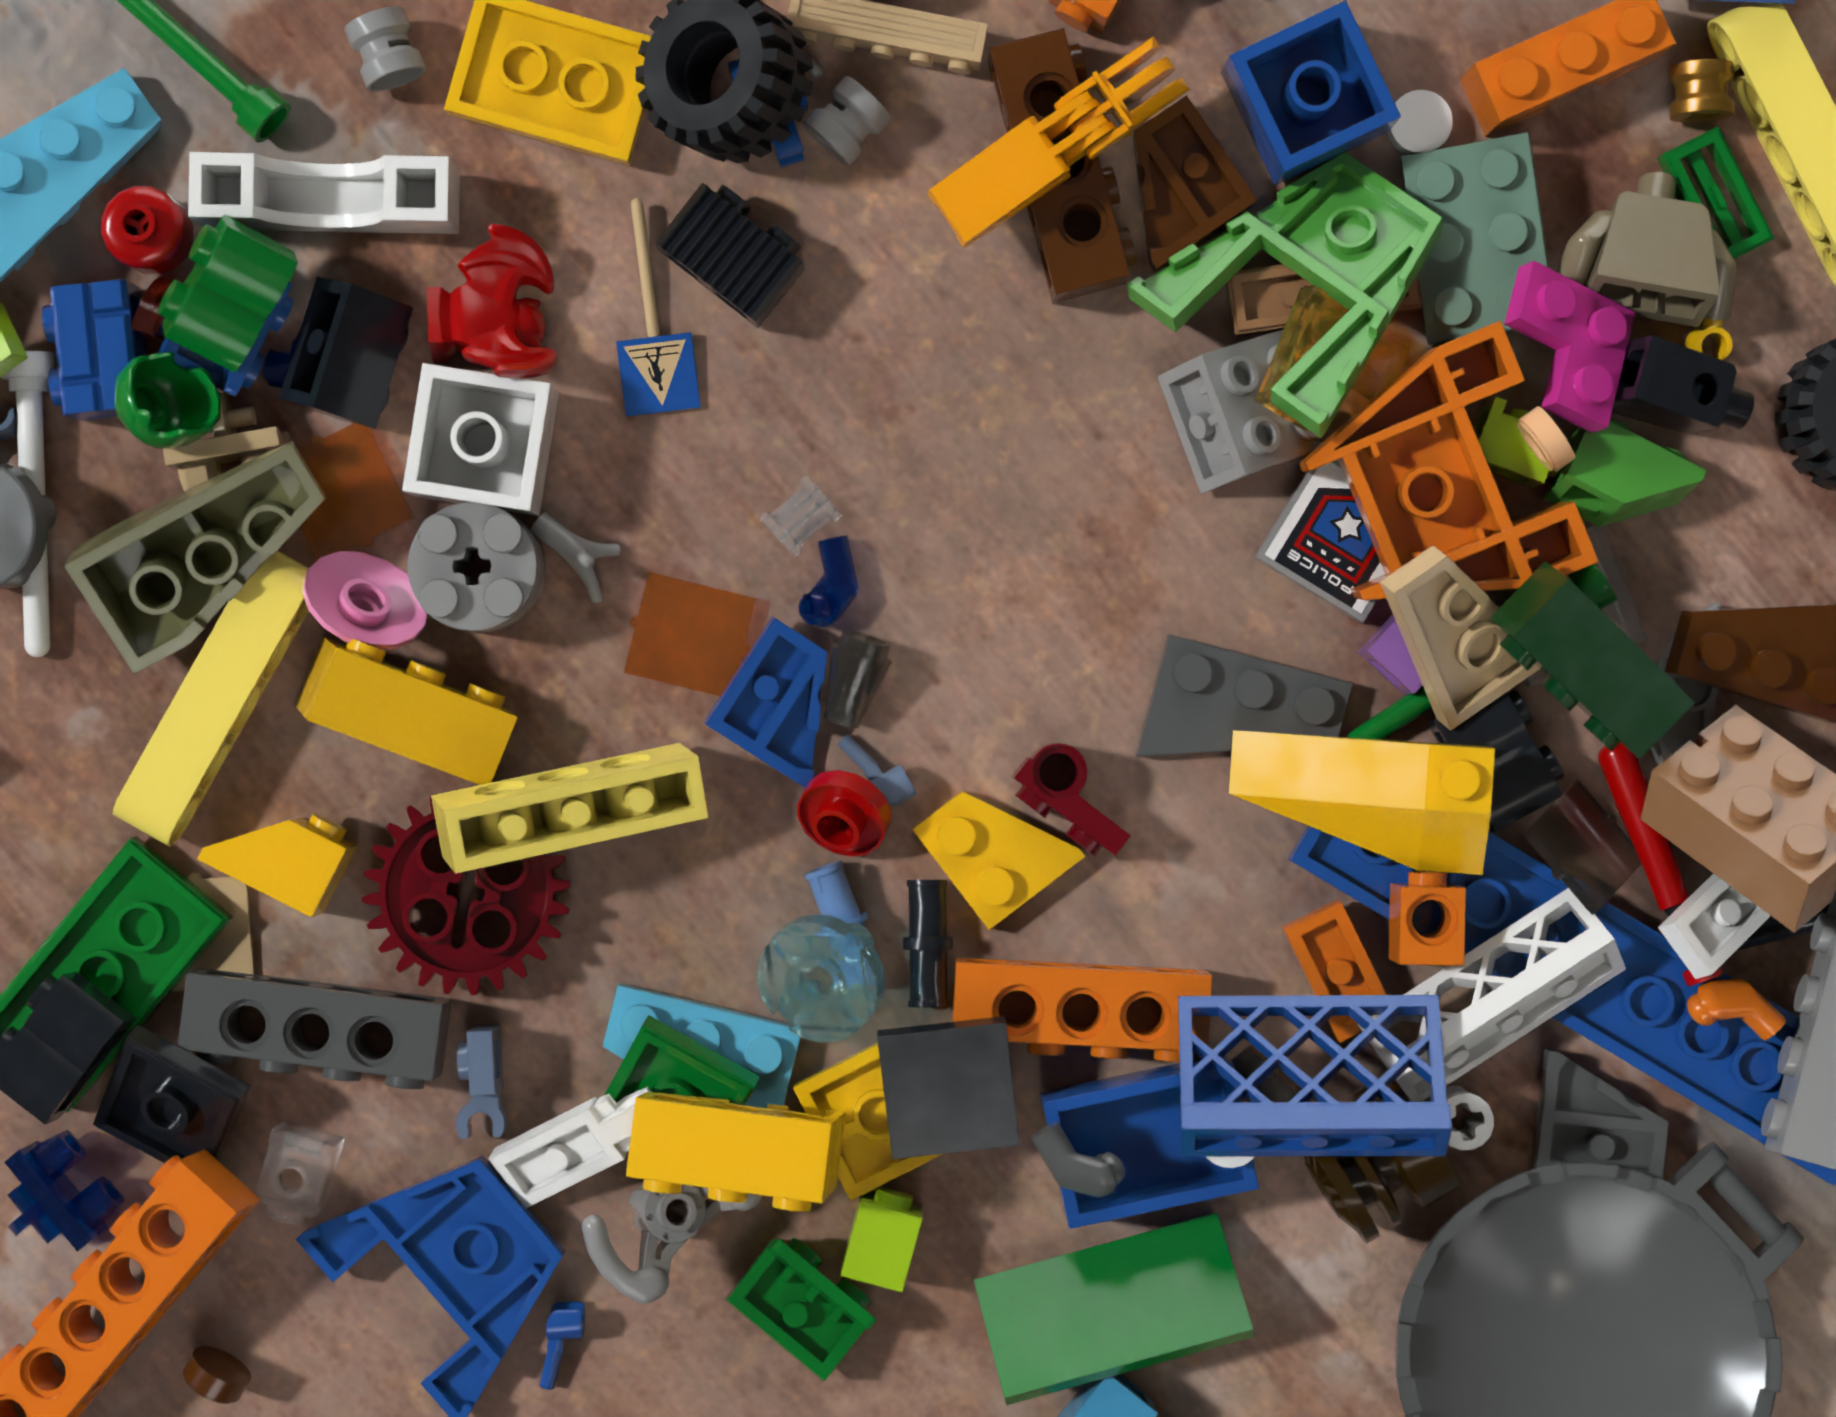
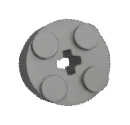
[407,502,546,633]

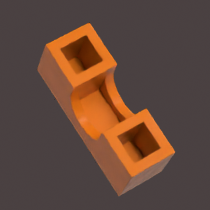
[1460,0,1676,137]

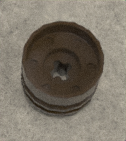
[1304,1071,1460,1244]

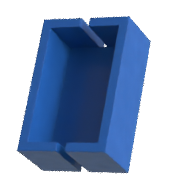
[1039,1055,1259,1229]

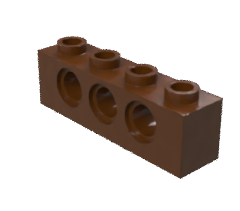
[988,28,1137,304]

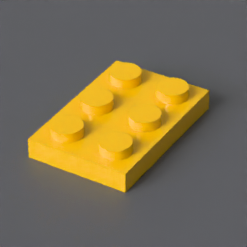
[444,0,652,166]

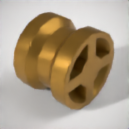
[1668,59,1735,123]

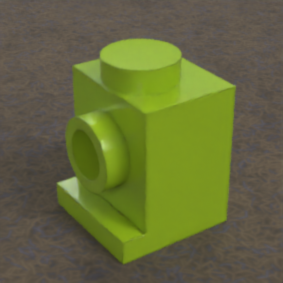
[1473,396,1560,488]

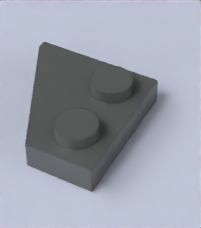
[1531,1048,1669,1179]

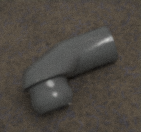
[1031,1121,1125,1198]

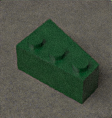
[1490,561,1695,759]

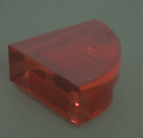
[131,276,184,341]

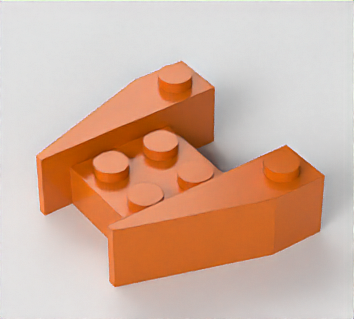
[1299,320,1599,600]

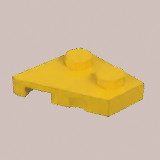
[912,791,1086,930]

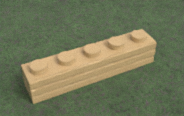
[787,0,988,75]

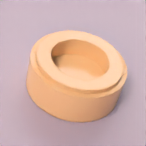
[1517,406,1575,472]

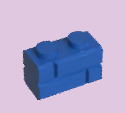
[42,279,147,421]

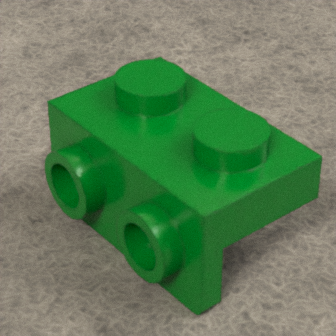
[724,1237,877,1381]

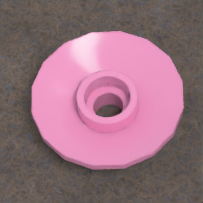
[302,551,427,650]

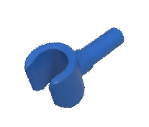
[539,1302,585,1390]

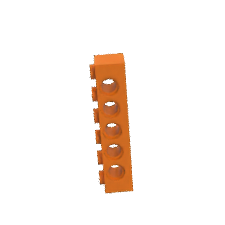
[0,1149,261,1417]

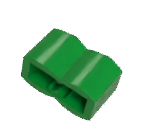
[158,214,298,373]

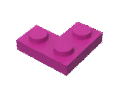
[1504,261,1635,433]

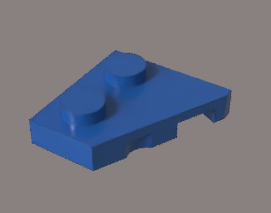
[704,616,828,788]

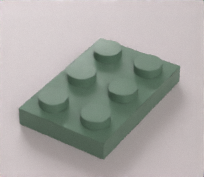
[1401,132,1550,346]

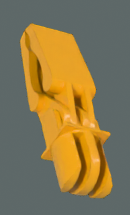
[927,36,1190,247]

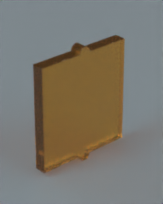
[299,423,415,560]
[624,572,756,696]

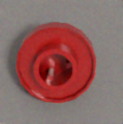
[797,770,892,857]

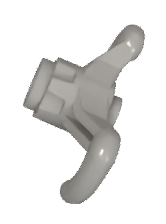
[582,1184,763,1304]

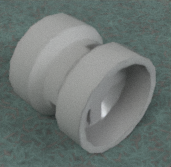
[344,6,427,92]
[803,76,892,167]

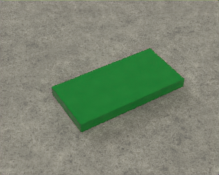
[0,836,234,1113]
[974,1212,1254,1405]

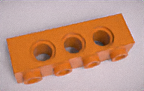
[952,957,1212,1062]

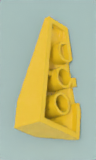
[1229,730,1495,875]

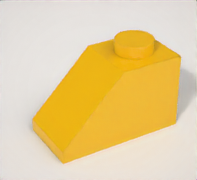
[197,813,358,918]

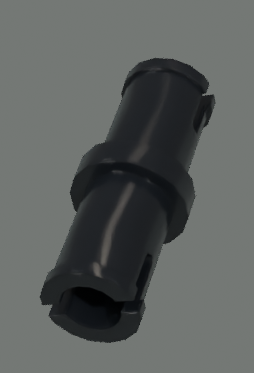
[903,880,953,1008]

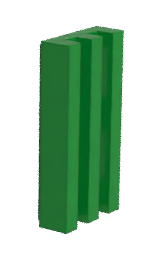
[1657,126,1775,259]

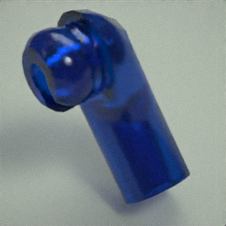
[798,535,859,627]

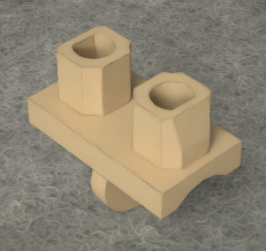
[163,392,291,491]

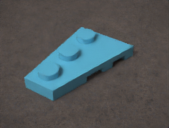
[602,983,803,1108]

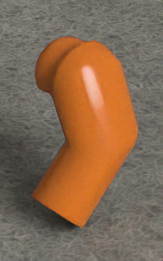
[1687,978,1786,1040]

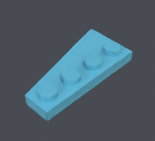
[0,68,161,283]

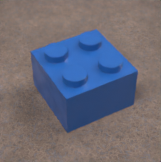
[1221,0,1401,186]

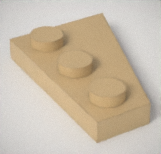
[1380,546,1541,731]

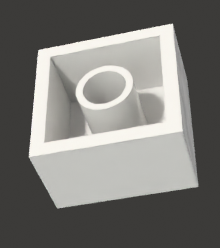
[402,363,559,516]

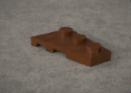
[1664,604,1836,724]

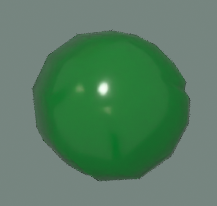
[114,352,221,449]

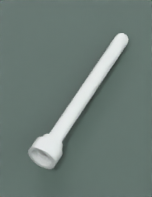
[2,351,55,657]

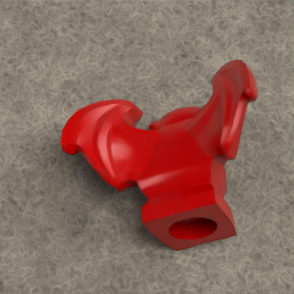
[426,224,558,378]

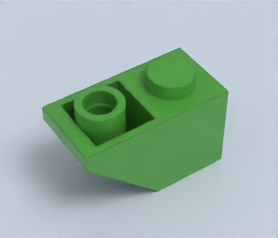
[1544,418,1707,527]

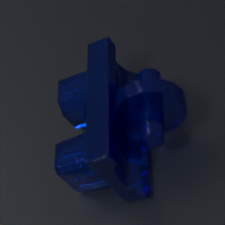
[4,1130,125,1252]

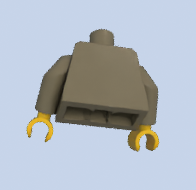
[1556,172,1737,360]

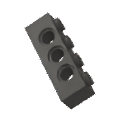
[178,968,452,1089]

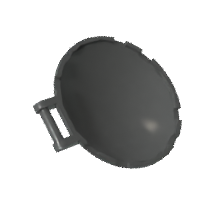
[1395,1142,1804,1417]

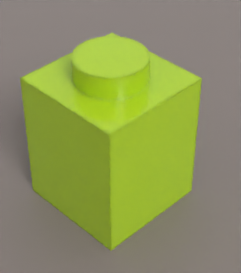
[840,1187,923,1292]

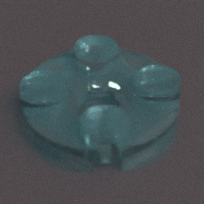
[757,914,885,1043]

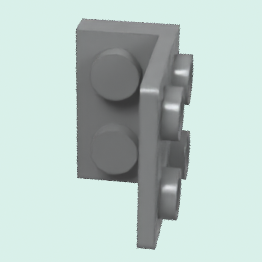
[1157,328,1334,494]

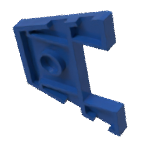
[295,1156,566,1417]

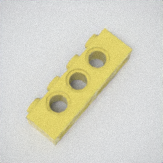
[431,743,708,874]

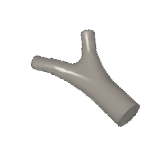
[530,512,621,603]

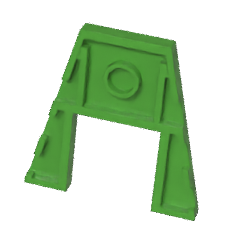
[1127,152,1442,438]

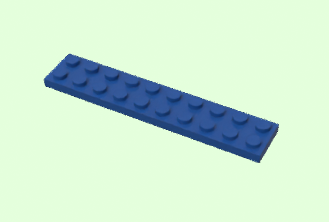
[1288,826,1836,1186]

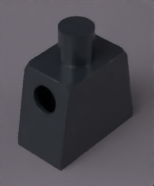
[1612,335,1754,433]

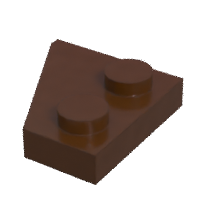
[1132,95,1258,273]

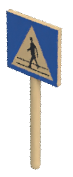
[616,198,701,417]

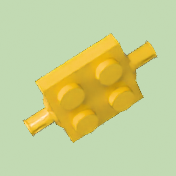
[793,1042,942,1201]

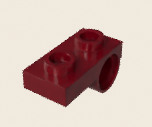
[1012,743,1131,857]

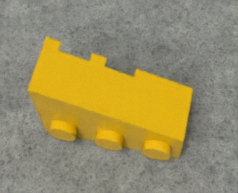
[294,636,518,785]
[626,1092,846,1212]

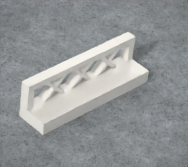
[1357,886,1626,1102]

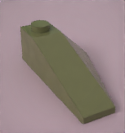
[64,441,326,674]

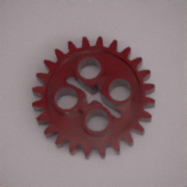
[362,789,571,996]

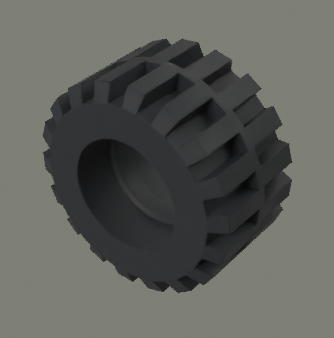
[636,0,813,163]
[1775,339,1836,488]

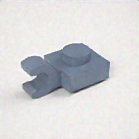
[456,1024,508,1139]

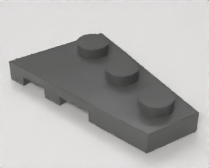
[1135,634,1353,756]

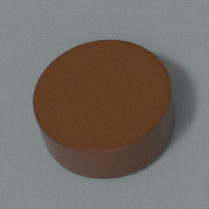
[183,1346,251,1404]

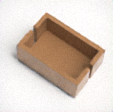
[1640,705,1836,933]

